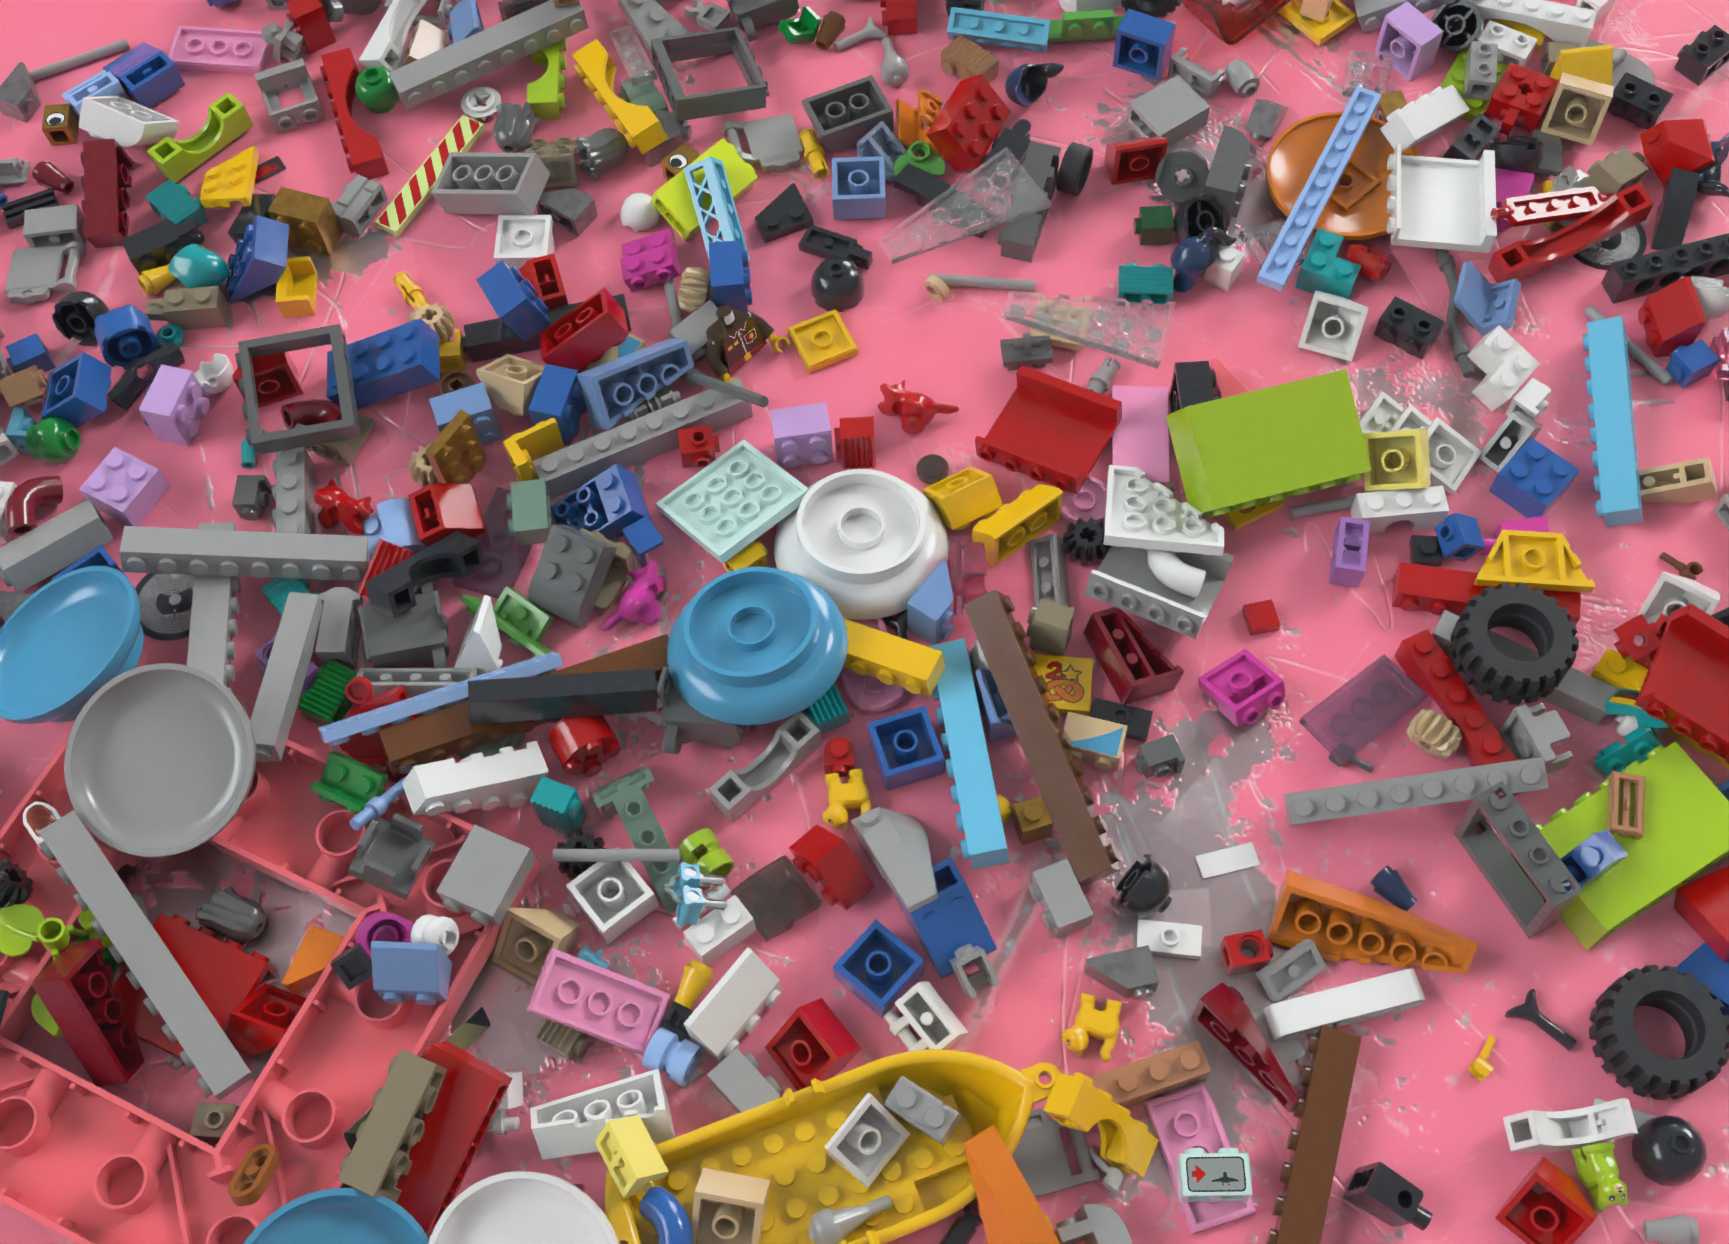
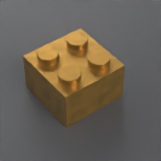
[268,187,343,256]

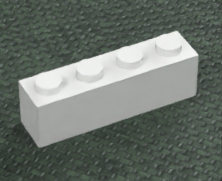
[1380,84,1470,153]

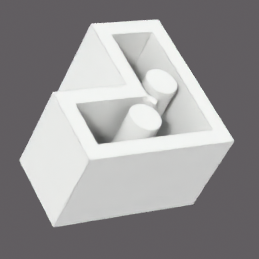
[1467,325,1540,411]

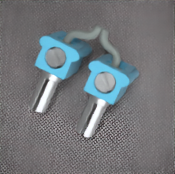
[664,862,727,926]

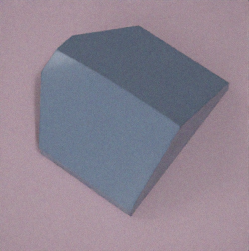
[857,121,907,183]

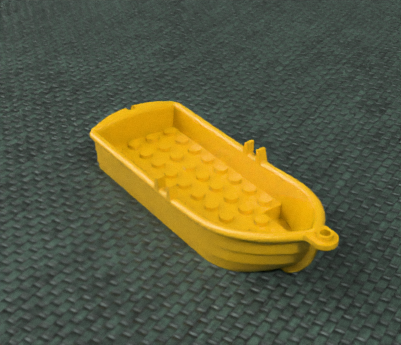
[605,1049,1060,1244]

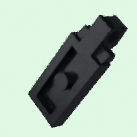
[798,225,873,270]

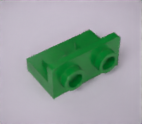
[310,751,388,814]

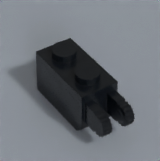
[980,119,1031,192]
[121,220,205,275]

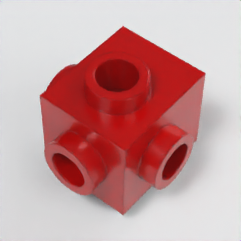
[677,425,720,468]
[1611,614,1662,663]

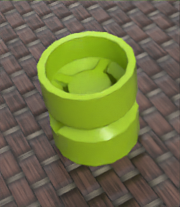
[678,828,735,888]

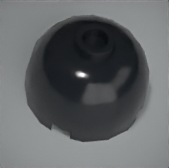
[1431,0,1484,53]
[1490,136,1545,173]
[1173,194,1228,242]
[811,257,865,312]
[52,291,109,346]
[1111,854,1172,918]
[1632,1115,1707,1187]

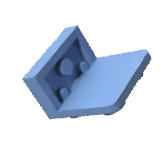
[1454,261,1522,335]

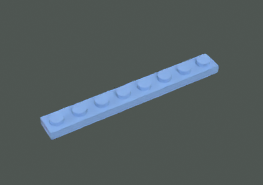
[318,651,563,746]

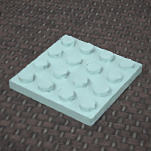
[656,439,810,564]

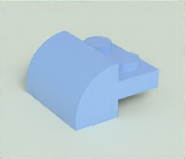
[61,70,127,120]
[361,498,427,560]

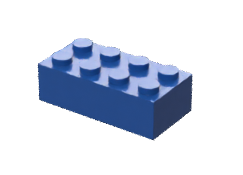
[326,318,440,409]

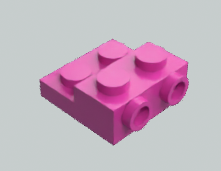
[620,228,681,292]
[1198,649,1286,727]

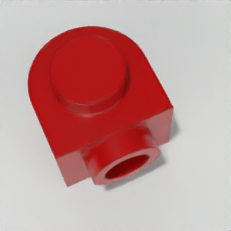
[824,737,855,778]

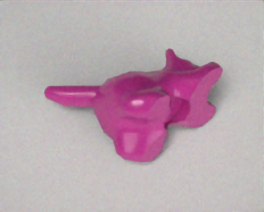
[601,561,666,631]

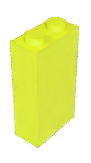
[650,138,758,241]

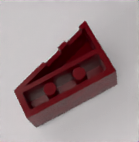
[1083,607,1185,705]

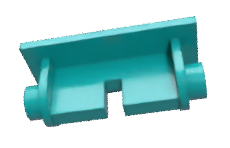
[1594,726,1666,778]

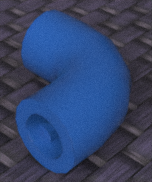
[639,1186,693,1244]

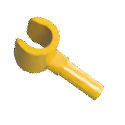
[1469,1035,1496,1082]

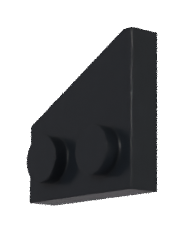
[755,183,814,243]

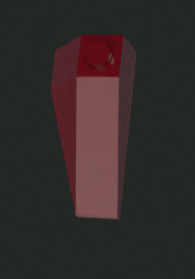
[1192,982,1299,1112]

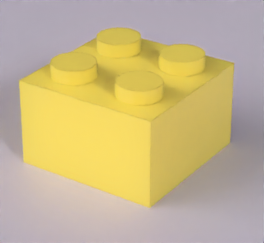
[1362,428,1431,491]

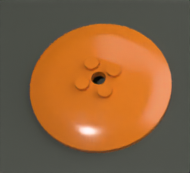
[1265,111,1421,240]

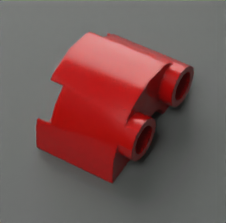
[1345,242,1392,282]

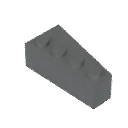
[998,141,1061,263]

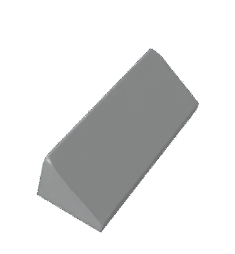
[1029,533,1071,608]

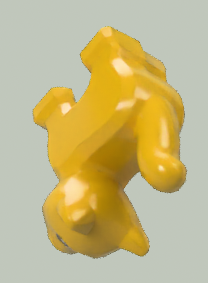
[822,768,872,833]
[1062,993,1122,1062]

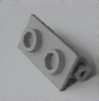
[0,157,30,185]

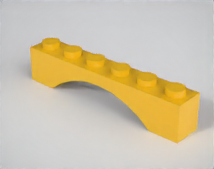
[572,39,668,155]

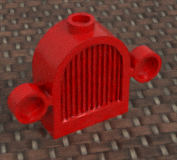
[339,676,419,783]

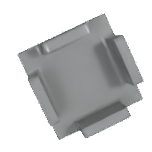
[1498,703,1574,774]

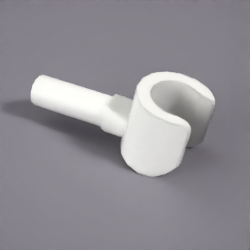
[1089,1148,1124,1194]

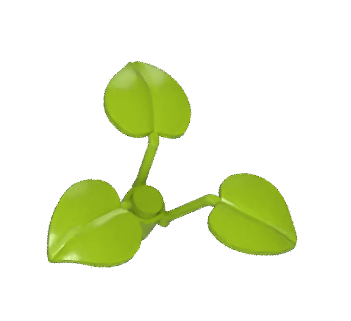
[0,899,139,1037]

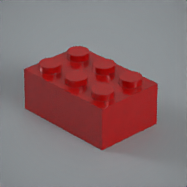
[926,74,1011,172]
[540,287,629,373]

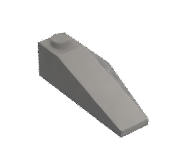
[851,807,938,913]

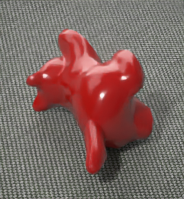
[878,380,959,434]
[313,479,374,534]

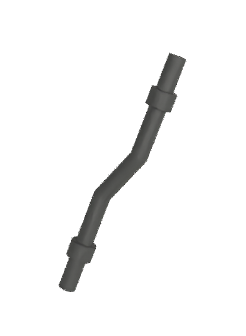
[1436,249,1474,378]

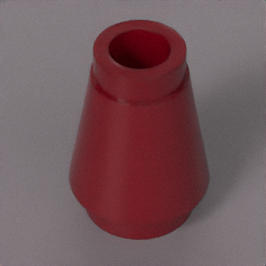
[32,161,74,195]

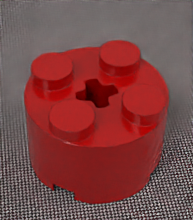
[549,715,622,777]

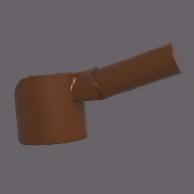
[1660,552,1703,580]

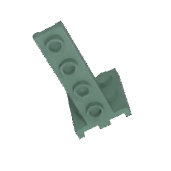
[589,766,679,914]

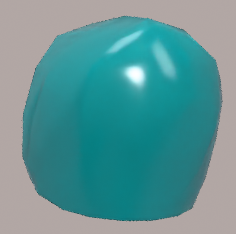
[168,244,230,288]

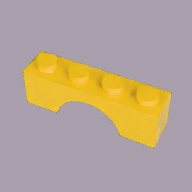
[1043,1072,1159,1178]

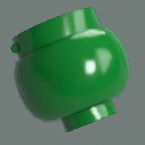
[355,67,399,113]
[25,417,81,464]

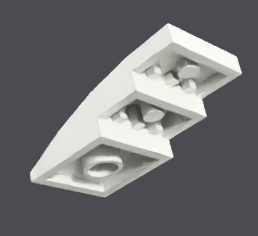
[1359,391,1482,494]

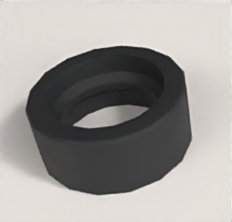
[1056,142,1093,196]

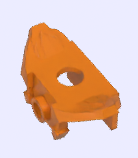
[896,89,943,157]

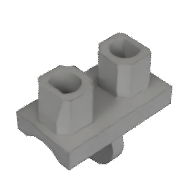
[262,19,303,62]

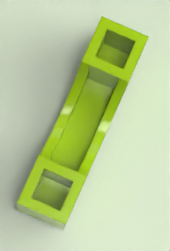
[527,38,568,120]
[147,92,253,183]

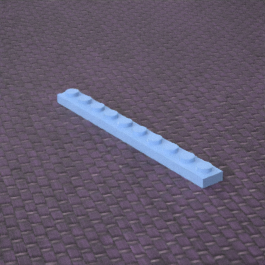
[1256,86,1381,292]

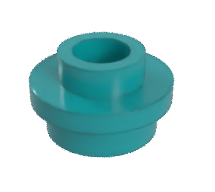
[156,324,184,348]

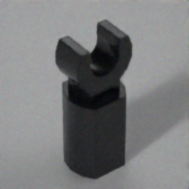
[939,1199,983,1244]

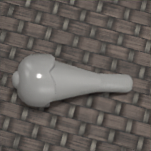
[881,37,909,87]
[808,1195,892,1244]

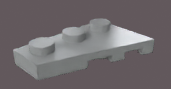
[618,0,691,51]

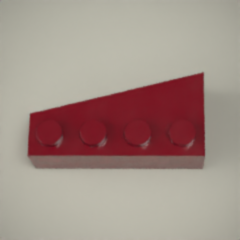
[80,139,134,248]
[32,938,145,1087]

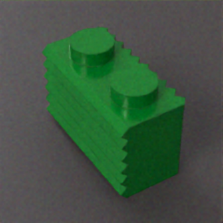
[298,659,358,726]

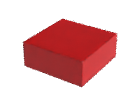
[1242,599,1281,636]

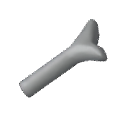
[834,17,888,52]

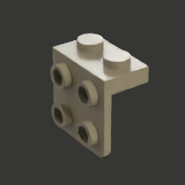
[580,528,636,611]

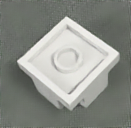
[494,215,555,270]

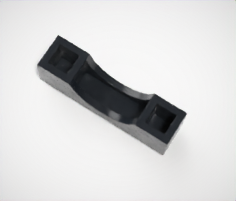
[365,531,485,618]

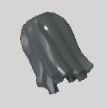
[493,102,541,153]
[575,128,628,180]
[196,886,266,943]

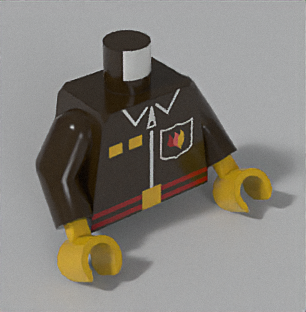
[705,306,790,382]

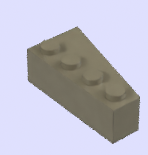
[338,1049,448,1202]

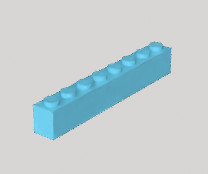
[1583,316,1643,527]
[930,638,1010,870]

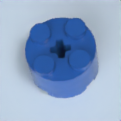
[94,305,159,370]

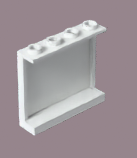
[1387,143,1497,253]

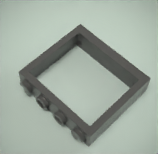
[651,26,770,122]
[235,324,361,455]
[1453,781,1584,939]

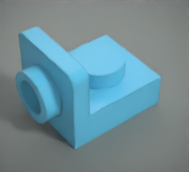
[5,407,36,452]

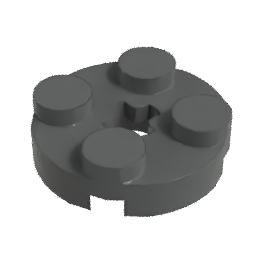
[1155,148,1209,203]

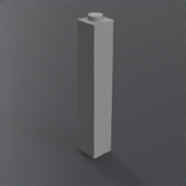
[250,592,323,763]
[1432,610,1617,724]

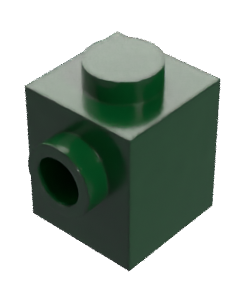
[1133,205,1175,245]

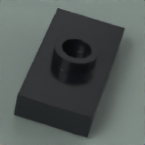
[1089,697,1153,742]

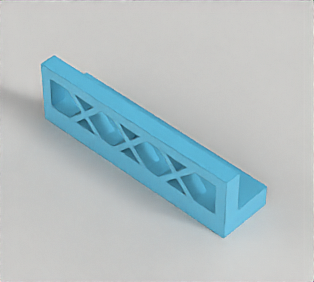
[947,7,1051,53]
[684,156,750,261]

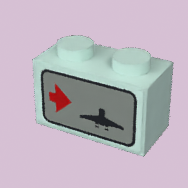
[1176,1148,1252,1202]

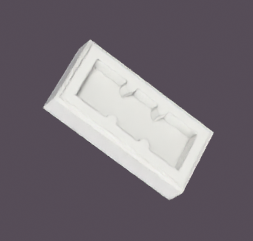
[1136,919,1202,960]

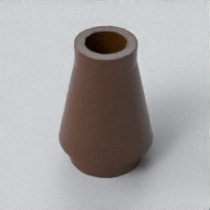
[815,11,846,51]

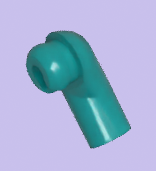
[241,429,267,469]

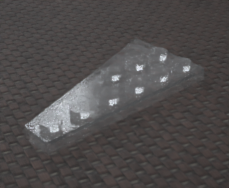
[877,147,1052,264]

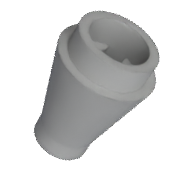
[1643,1214,1699,1244]

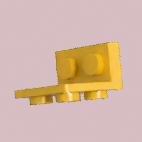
[503,418,565,482]

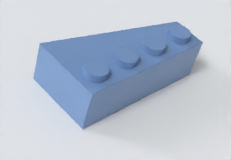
[577,338,694,431]

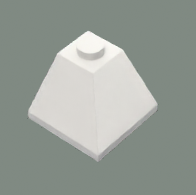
[1298,290,1369,362]
[1636,572,1720,624]
[454,595,503,675]

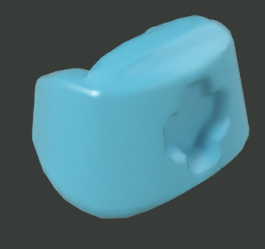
[576,945,609,970]

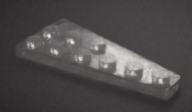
[1001,291,1176,369]

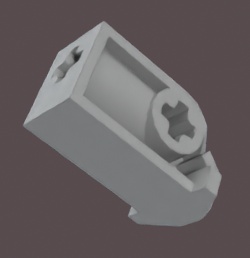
[315,587,363,669]

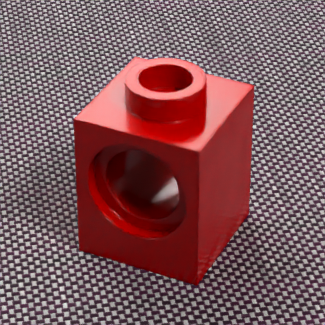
[1220,929,1273,976]

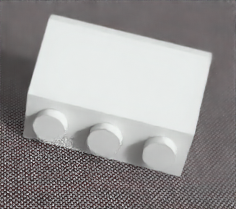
[684,947,782,1063]

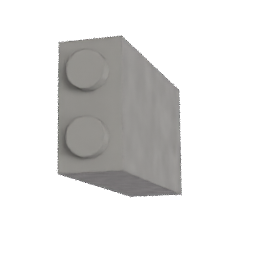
[0,498,114,593]

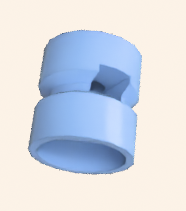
[642,1027,703,1086]

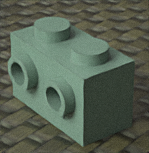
[506,478,552,546]

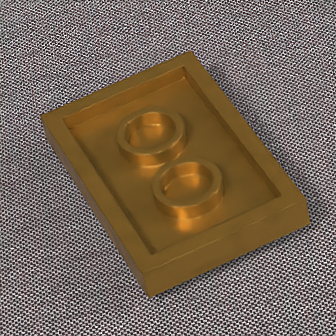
[425,409,487,484]

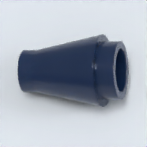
[1370,865,1418,911]

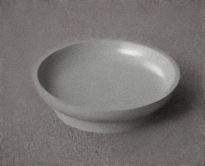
[64,663,256,857]

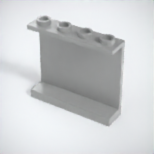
[1085,545,1234,639]

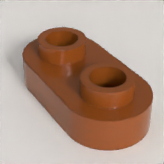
[228,1143,280,1206]

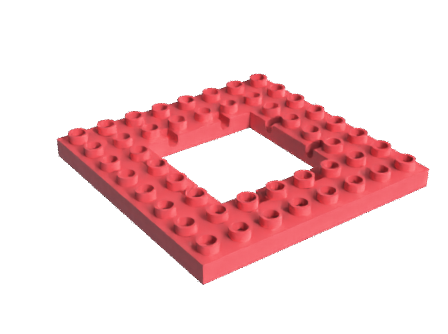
[0,733,541,1244]

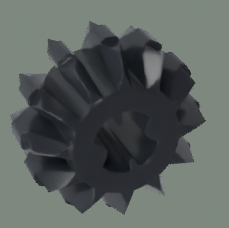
[1063,517,1112,566]
[557,828,607,881]
[0,858,33,909]

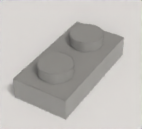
[1256,938,1327,1003]

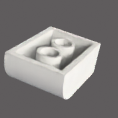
[79,95,179,148]

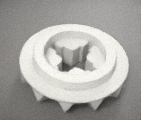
[461,86,502,121]

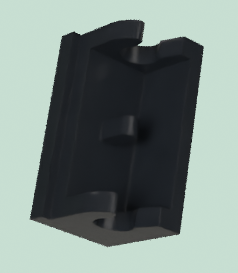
[1442,113,1501,160]

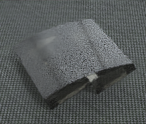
[731,855,822,941]

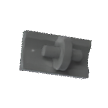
[1000,332,1053,371]

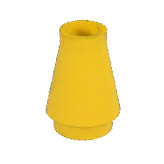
[137,264,177,296]
[674,959,714,1009]

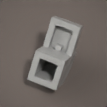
[1054,1203,1133,1244]

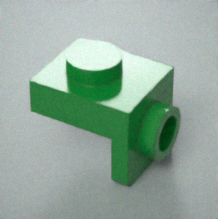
[778,6,821,44]

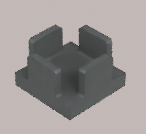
[348,813,436,900]

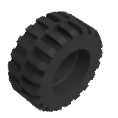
[1450,583,1579,705]
[1589,965,1729,1100]

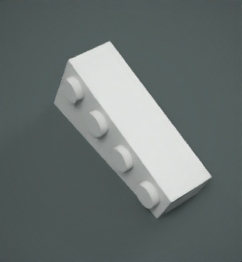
[402,741,549,816]
[530,1069,675,1159]

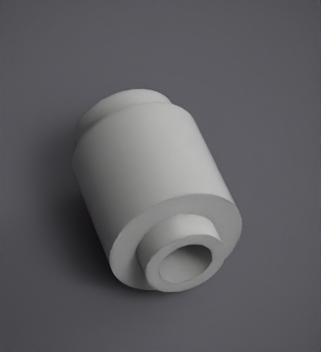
[1225,59,1260,98]

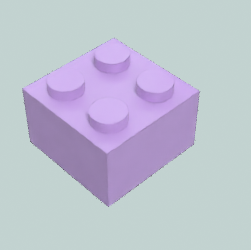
[1374,2,1444,82]
[139,364,210,446]
[770,402,833,468]
[79,447,171,526]

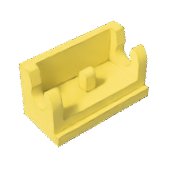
[595,1115,668,1199]

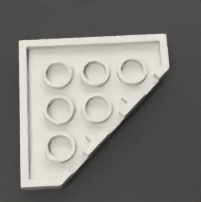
[1103,465,1224,556]

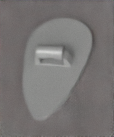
[1586,40,1654,88]

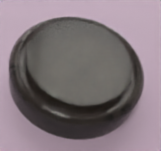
[916,454,949,485]

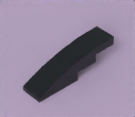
[893,163,997,239]

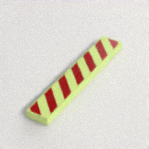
[375,115,485,237]

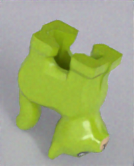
[1571,1142,1628,1212]

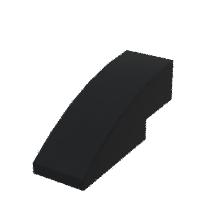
[1651,167,1700,251]

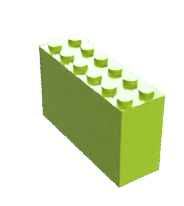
[1166,369,1372,519]
[1513,741,1729,951]

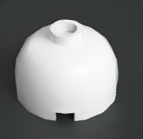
[1680,276,1729,323]

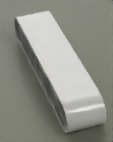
[1263,969,1426,1042]

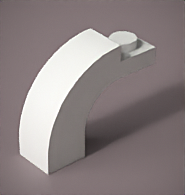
[1503,1098,1638,1153]

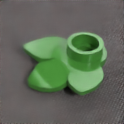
[894,141,945,177]

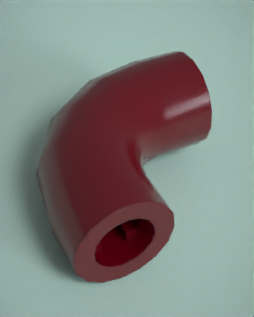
[281,399,342,429]
[5,476,63,536]

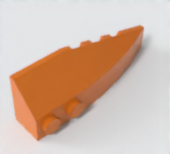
[1267,870,1478,974]
[963,1125,1060,1244]

